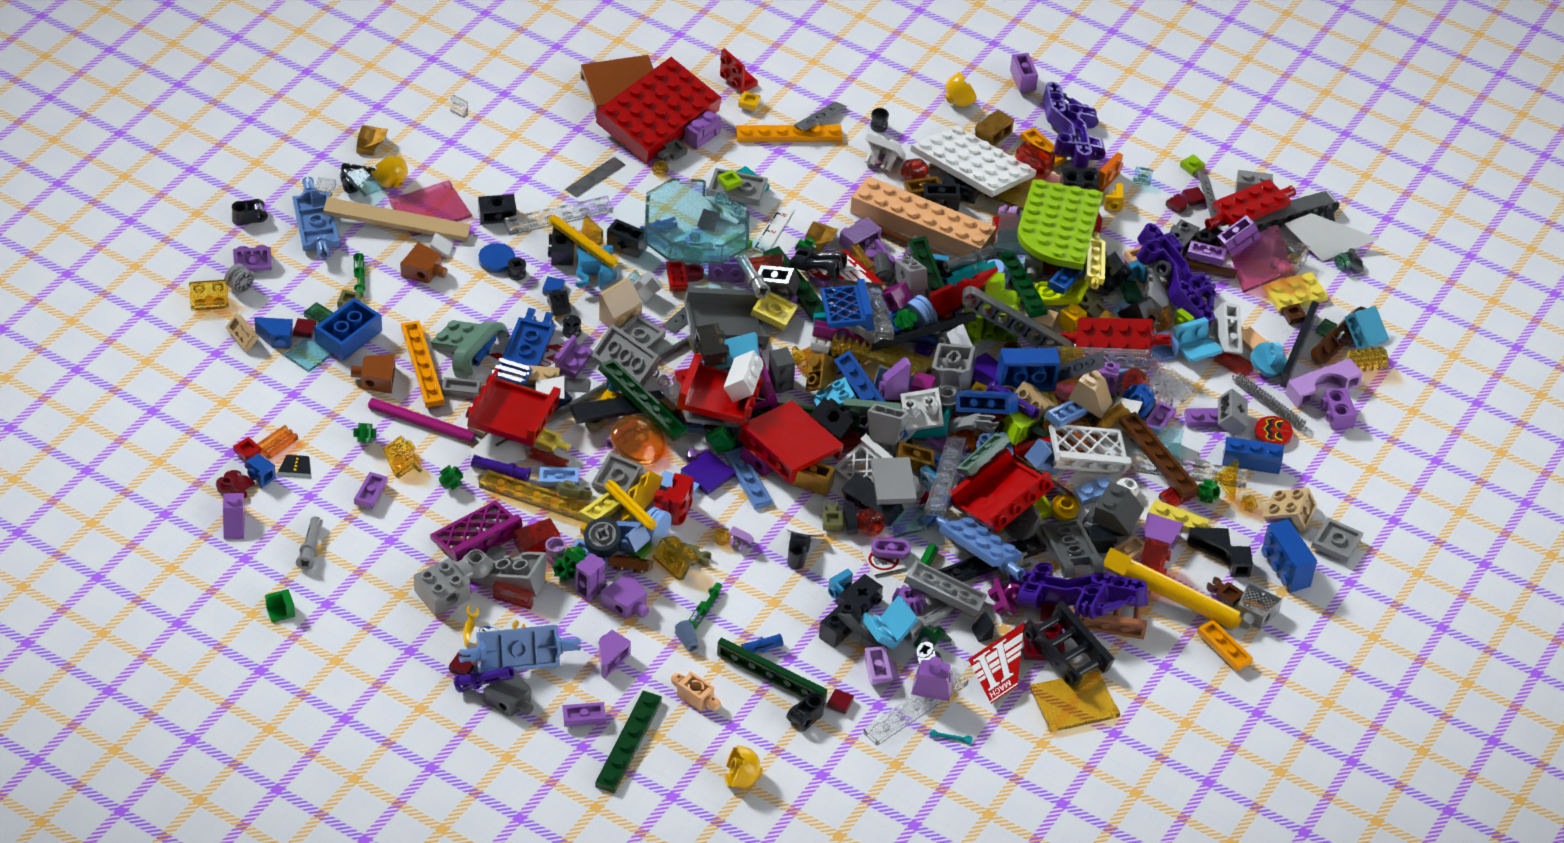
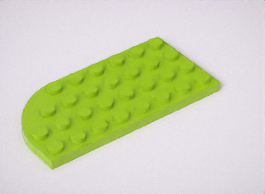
[1017,180,1103,270]

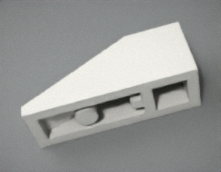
[1214,302,1243,355]

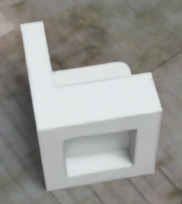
[633,270,663,303]

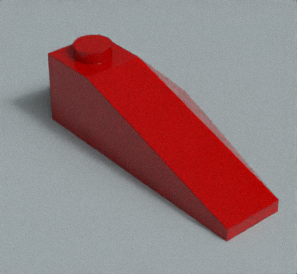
[929,267,998,320]

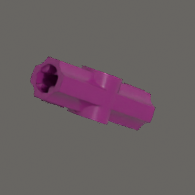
[812,320,868,348]

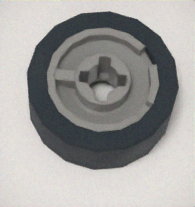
[583,518,622,558]

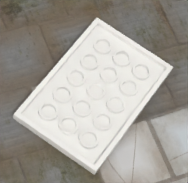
[910,125,1037,197]

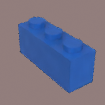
[956,390,1018,414]
[1222,437,1284,474]

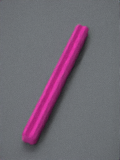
[368,398,475,442]

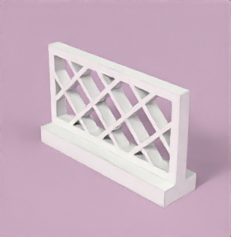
[1048,423,1132,474]
[834,434,921,492]

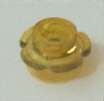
[652,161,669,177]
[1240,494,1258,513]
[712,527,731,546]

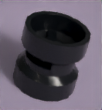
[870,108,889,133]
[340,168,361,193]

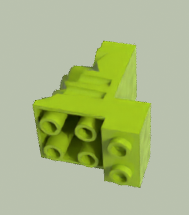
[964,273,1021,345]

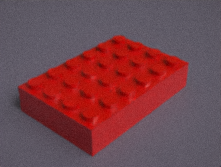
[596,56,722,164]

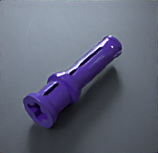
[986,380,1039,419]
[471,454,531,484]
[454,666,515,693]

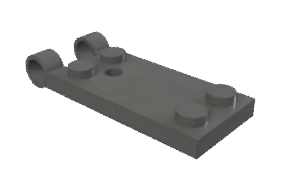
[1041,518,1104,579]

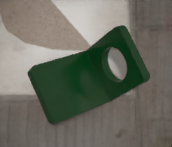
[913,626,952,648]

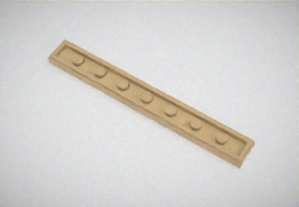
[323,197,471,242]

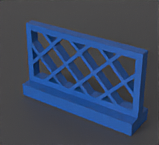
[820,279,873,331]

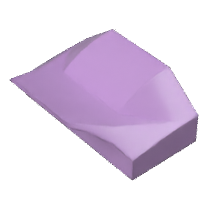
[864,646,900,685]

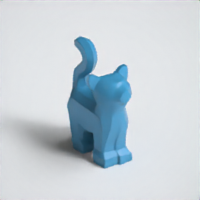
[575,245,617,289]

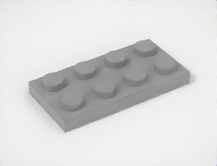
[591,324,663,386]
[904,560,988,617]

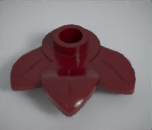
[216,470,255,498]

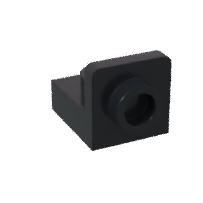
[547,289,571,316]

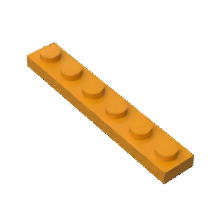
[736,125,843,142]
[401,320,444,408]

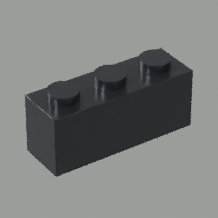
[841,472,904,527]

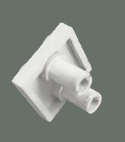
[864,133,906,172]
[900,388,944,432]

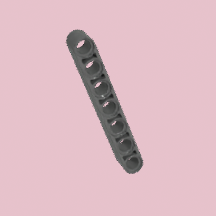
[1228,191,1340,234]
[962,286,1075,363]

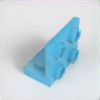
[1344,306,1389,351]
[1172,317,1223,362]
[716,332,759,371]
[812,377,857,408]
[861,595,919,650]

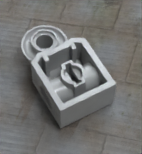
[932,343,976,411]
[414,549,493,617]

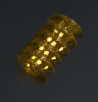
[831,333,872,365]
[1347,346,1388,372]

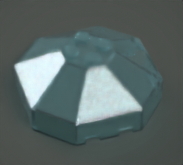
[644,178,749,264]

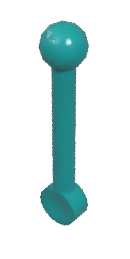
[929,729,973,744]

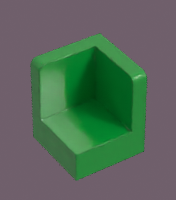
[265,589,295,622]

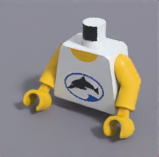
[463,605,526,666]

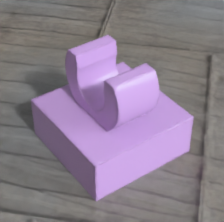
[729,526,754,551]

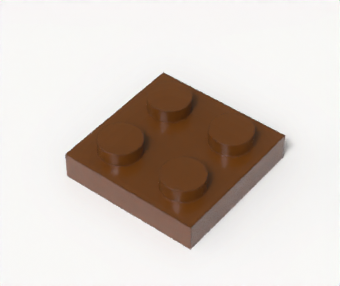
[608,554,654,574]

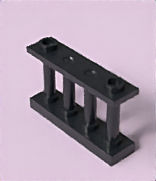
[1022,601,1115,691]

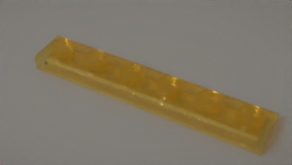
[479,469,591,523]

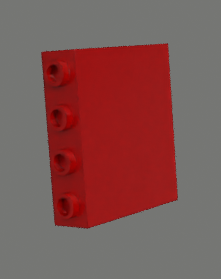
[676,353,764,425]
[466,368,561,447]
[738,400,844,484]
[948,448,1055,533]

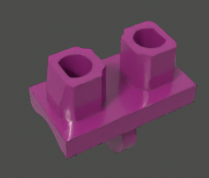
[988,577,1021,616]

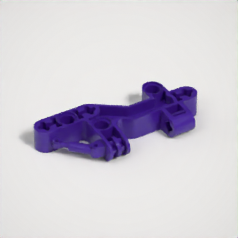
[1042,82,1106,168]
[1136,223,1216,327]
[1009,562,1148,620]

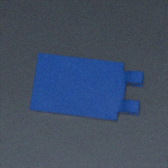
[502,308,555,366]

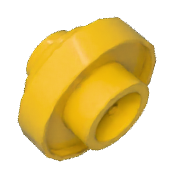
[1051,494,1080,521]

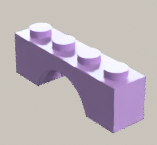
[1285,359,1363,409]

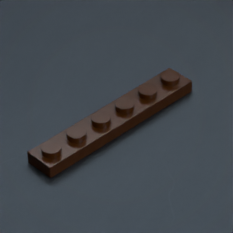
[1119,412,1199,499]

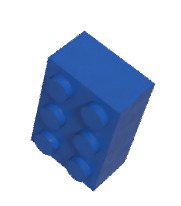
[314,298,382,361]
[996,348,1061,391]
[1261,519,1317,593]

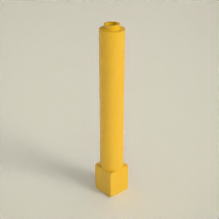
[1103,547,1243,630]

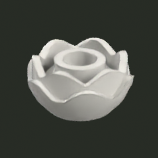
[1117,478,1139,497]

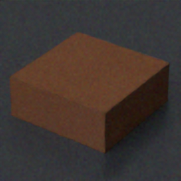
[1281,304,1306,325]

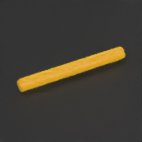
[549,214,618,268]
[604,479,657,531]

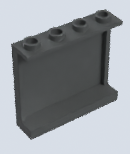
[684,287,769,350]

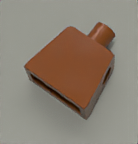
[400,242,448,283]
[351,354,396,394]

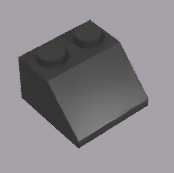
[1093,481,1144,536]

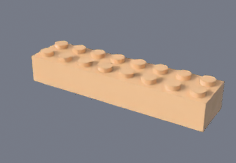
[850,176,997,257]

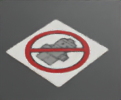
[862,549,906,575]

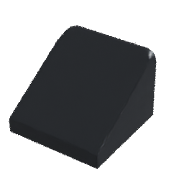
[971,611,994,642]

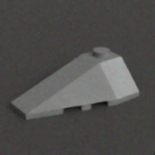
[1145,263,1172,326]
[470,552,547,597]

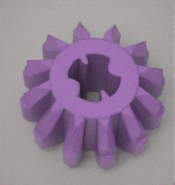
[892,584,926,615]

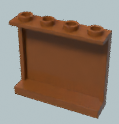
[581,55,654,118]

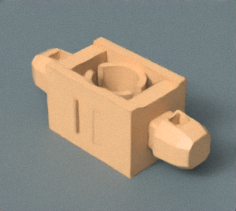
[671,671,721,712]

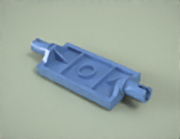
[292,176,340,259]
[934,515,1025,580]
[459,625,581,673]

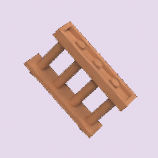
[1070,590,1151,640]

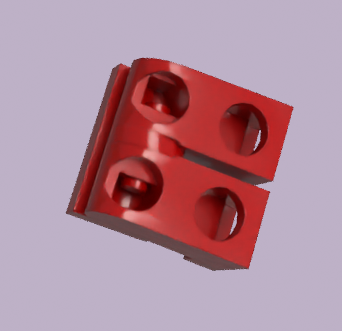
[653,473,694,526]

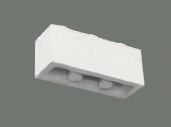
[723,350,763,402]

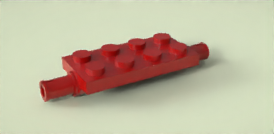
[1205,179,1296,230]
[1059,318,1172,357]

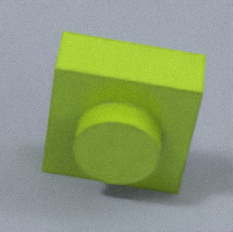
[1180,154,1205,176]
[717,170,742,191]
[1174,308,1195,325]

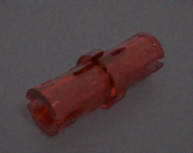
[529,446,569,468]

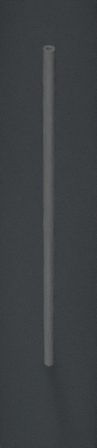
[495,336,689,446]

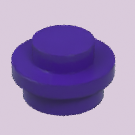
[914,341,933,358]

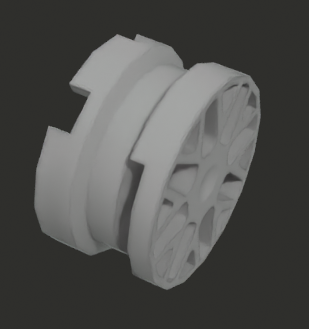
[224,263,254,293]

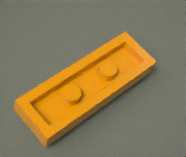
[1020,127,1067,168]
[1197,619,1253,672]

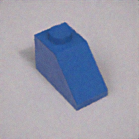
[254,317,293,348]

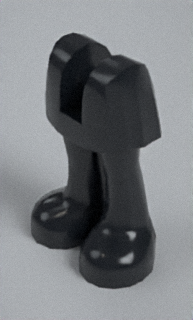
[790,247,847,281]

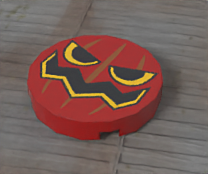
[1254,416,1293,445]

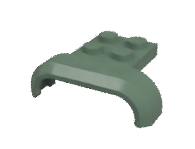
[430,320,510,377]

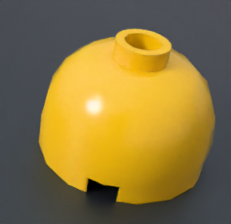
[945,72,977,108]
[371,154,408,188]
[725,745,763,788]

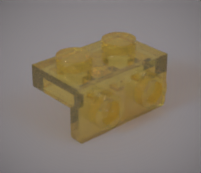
[189,279,229,311]
[382,435,423,479]

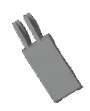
[947,413,999,433]

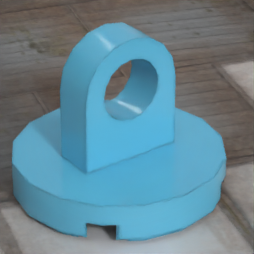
[1250,342,1287,378]

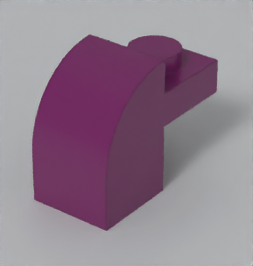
[881,281,914,311]

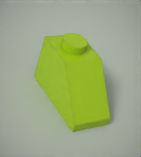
[1003,411,1036,446]

